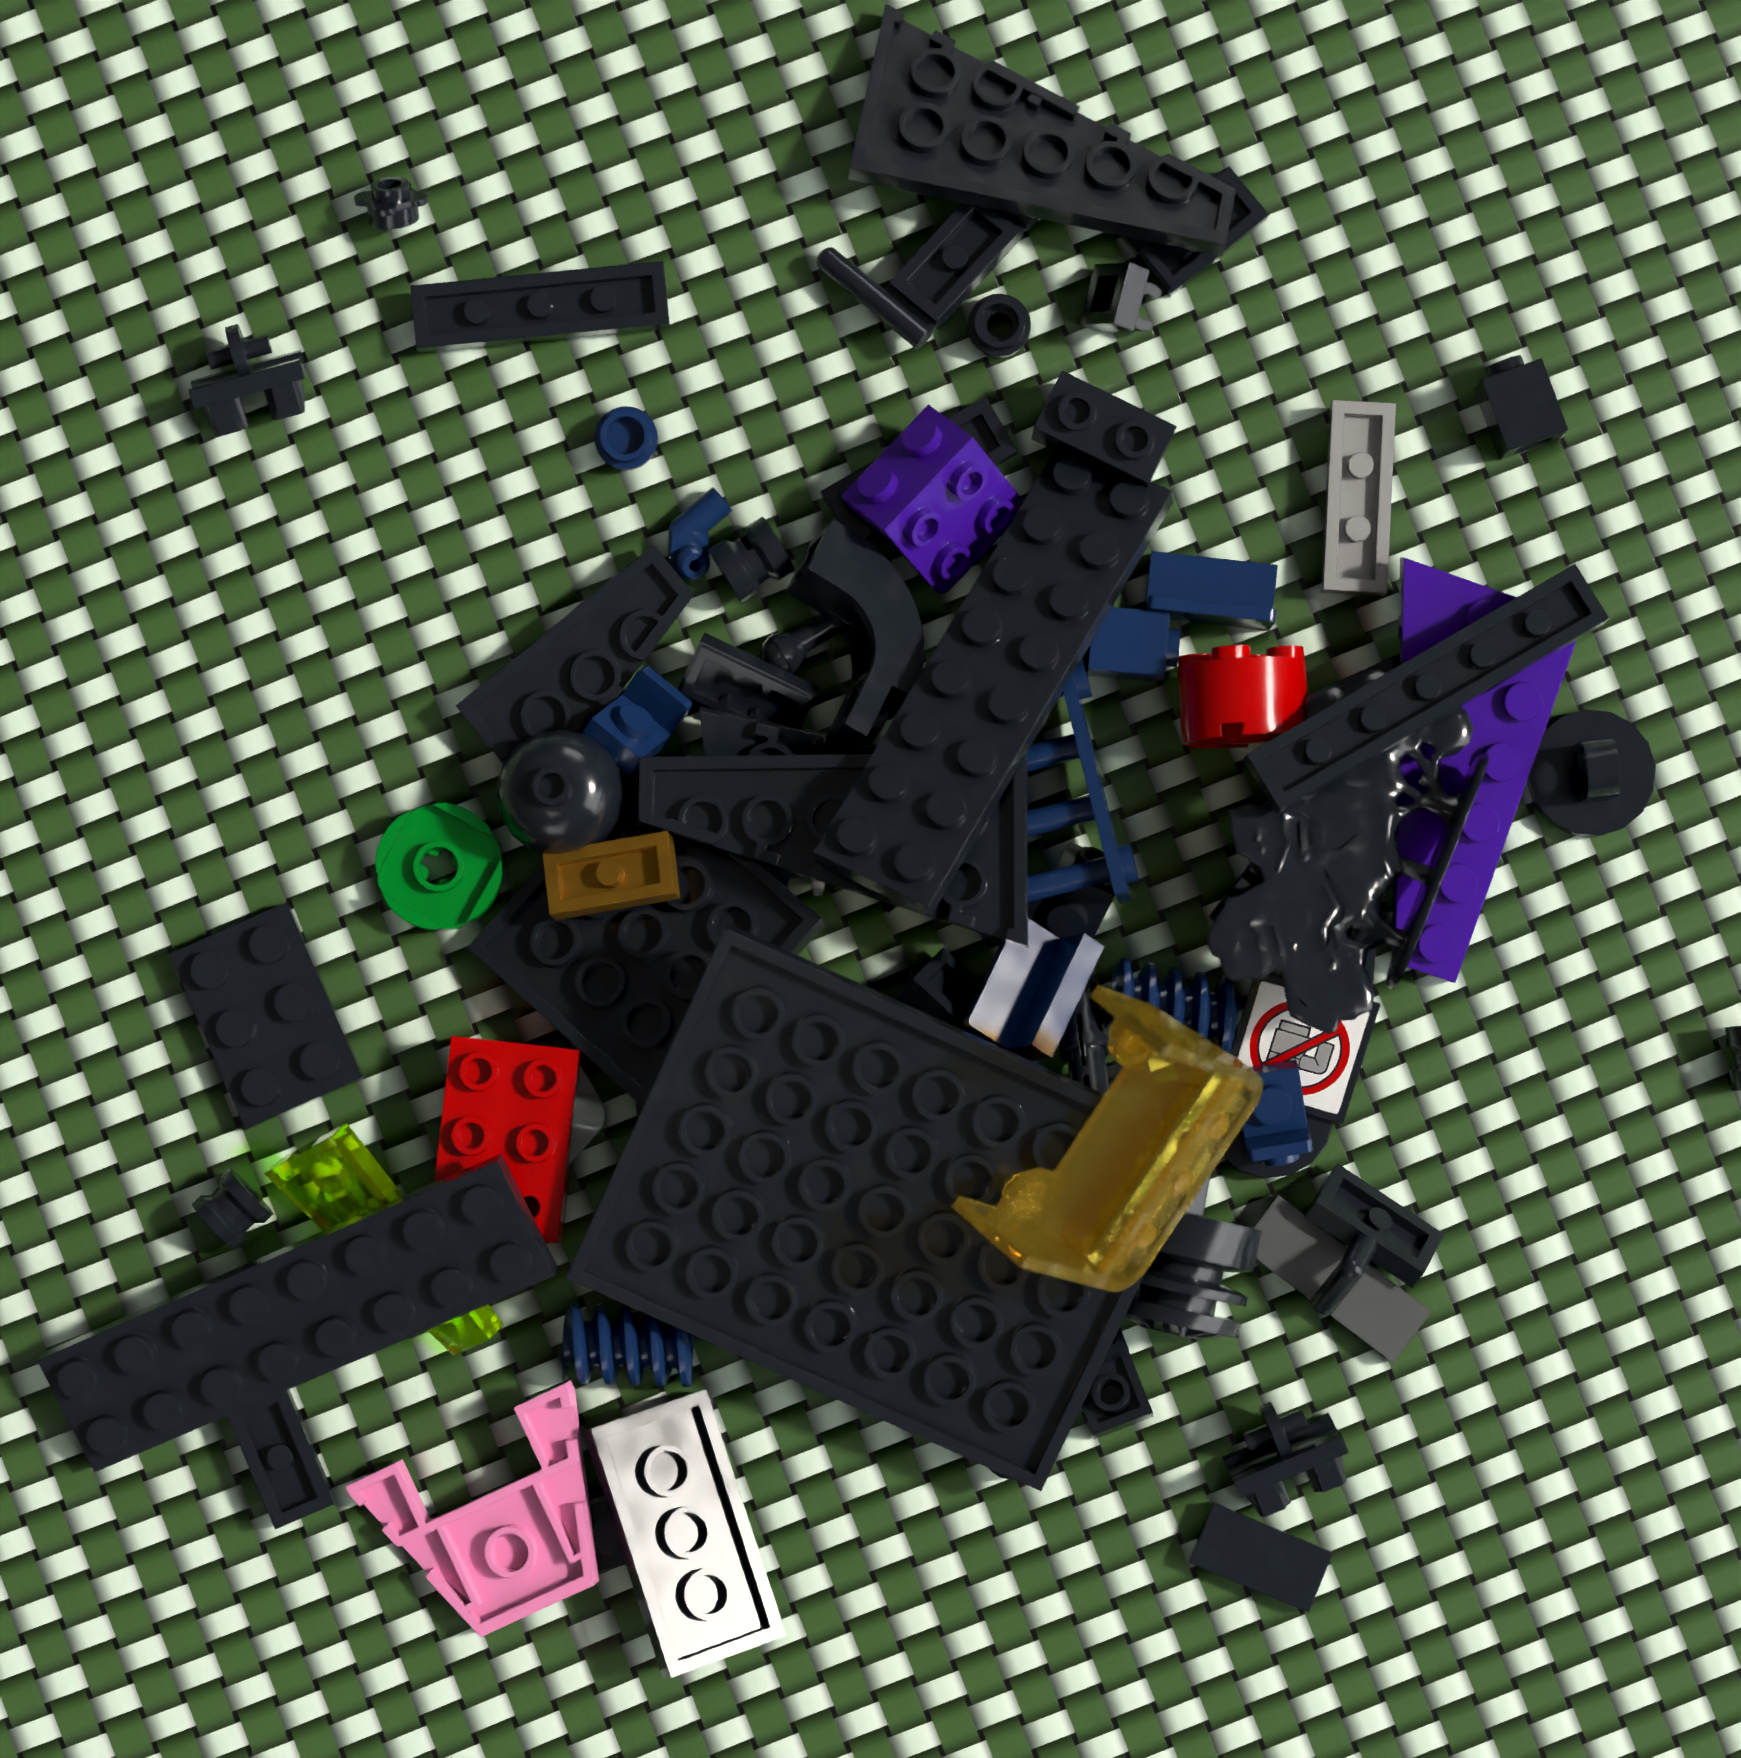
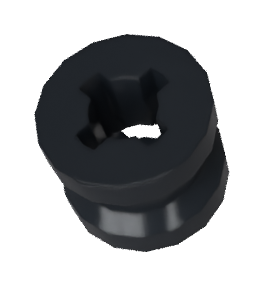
[192,1169,274,1250]

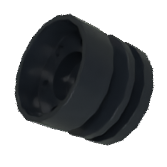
[1125,1211,1262,1340]

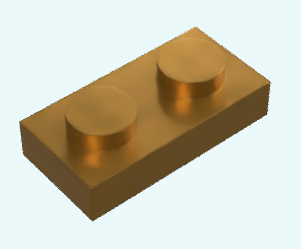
[543,831,680,920]

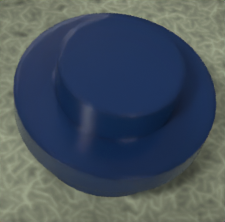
[594,406,658,471]

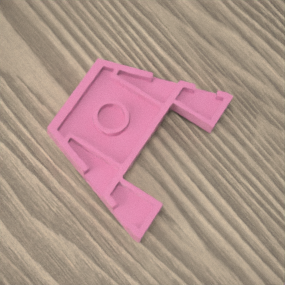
[345,1380,600,1637]

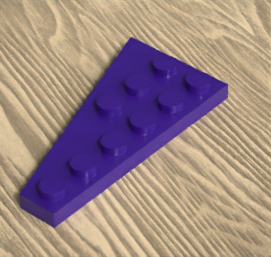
[1391,557,1577,983]

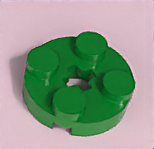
[375,803,504,931]

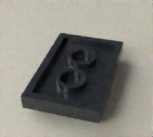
[169,902,365,1130]

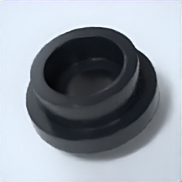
[967,294,1031,358]

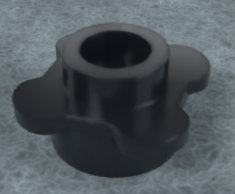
[354,177,429,230]

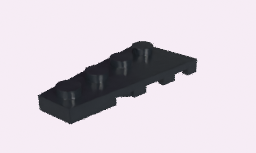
[455,545,694,763]

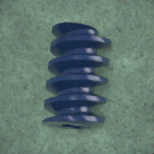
[1102,958,1240,1058]
[562,1302,694,1387]

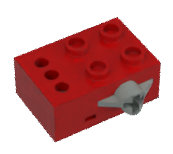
[434,1036,607,1243]

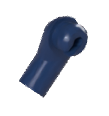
[668,487,733,581]

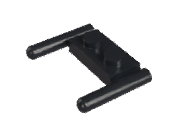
[817,203,1039,350]

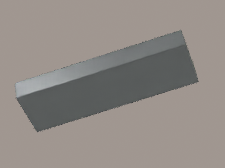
[1252,1195,1432,1363]

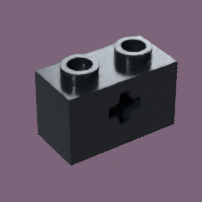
[1031,370,1177,487]

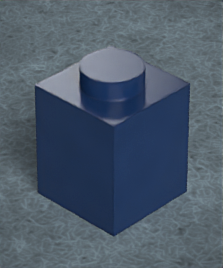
[1086,607,1180,682]

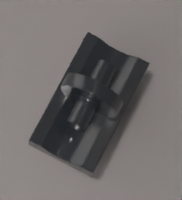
[189,324,306,437]
[1222,1402,1349,1517]

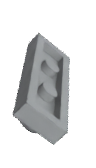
[1321,400,1396,596]

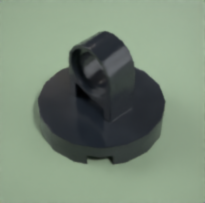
[1527,709,1656,837]

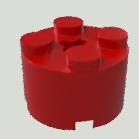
[1177,645,1307,749]

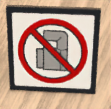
[1220,973,1380,1124]

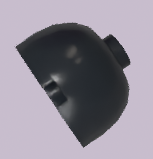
[496,729,626,855]

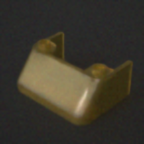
[952,985,1263,1292]

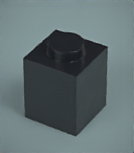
[1474,355,1568,460]

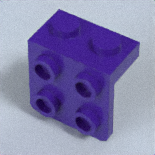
[841,404,1024,594]

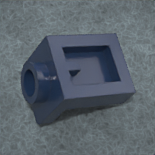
[582,666,692,776]
[1233,1059,1313,1166]

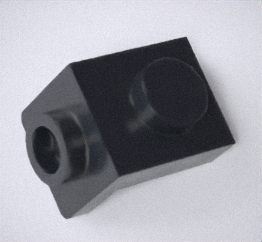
[1031,842,1115,939]

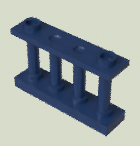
[979,660,1139,939]

